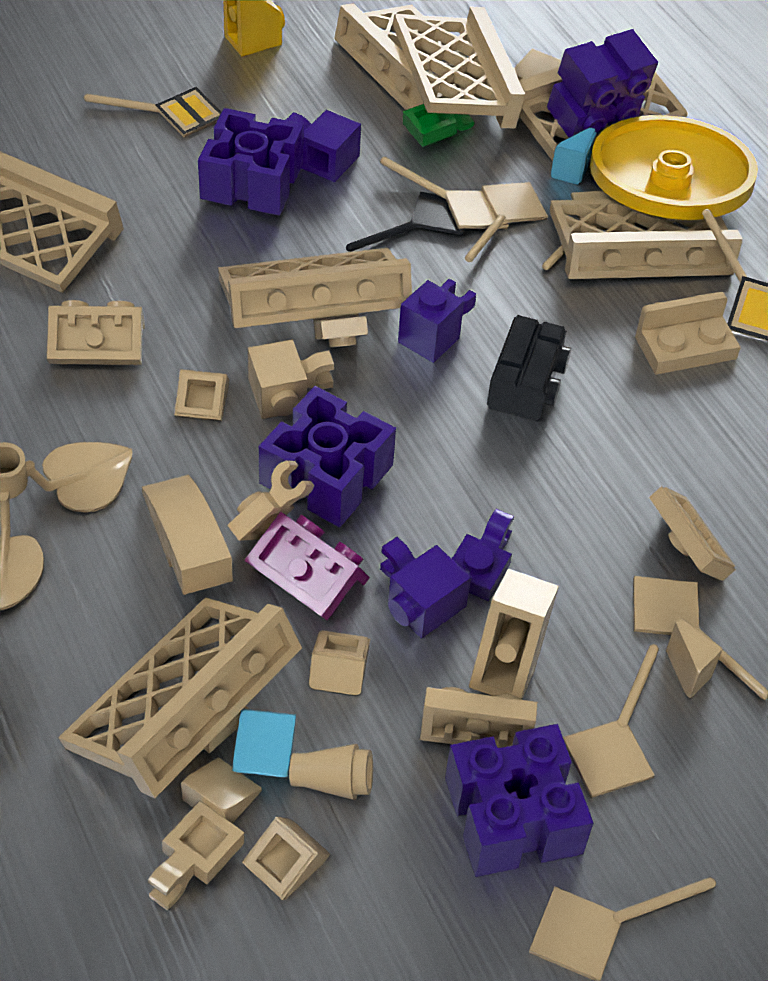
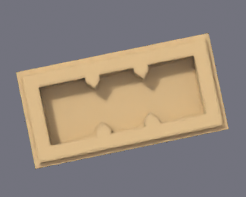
[649,486,736,581]

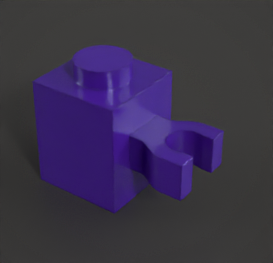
[286,109,361,183]
[398,278,476,363]
[380,537,471,639]

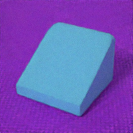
[551,128,596,185]
[232,709,297,777]

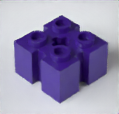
[547,29,659,138]
[198,108,304,216]
[258,386,396,528]
[445,724,594,877]

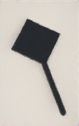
[346,192,464,252]

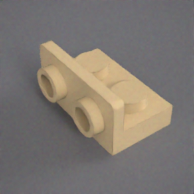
[635,292,741,375]
[47,300,145,365]
[420,687,538,748]

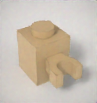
[248,339,334,419]

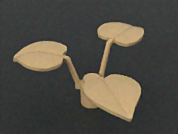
[0,442,132,611]

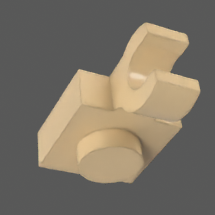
[227,461,314,541]
[148,801,245,910]

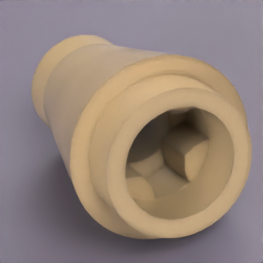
[289,744,373,800]

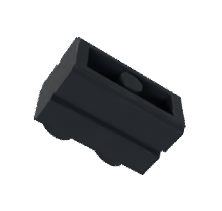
[487,315,572,421]

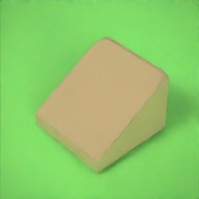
[174,369,230,421]
[666,617,723,698]
[309,630,370,695]
[181,757,262,824]
[242,816,330,900]

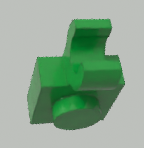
[403,104,475,147]

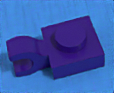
[452,508,514,602]

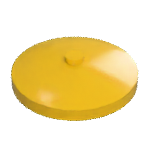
[590,115,758,220]

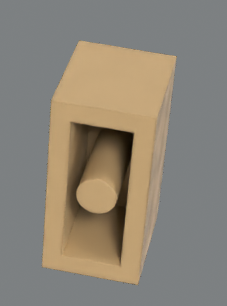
[469,569,559,699]

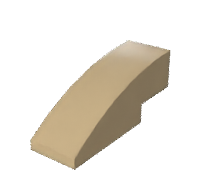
[142,475,233,595]

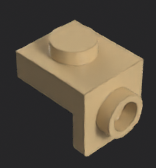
[313,313,368,347]

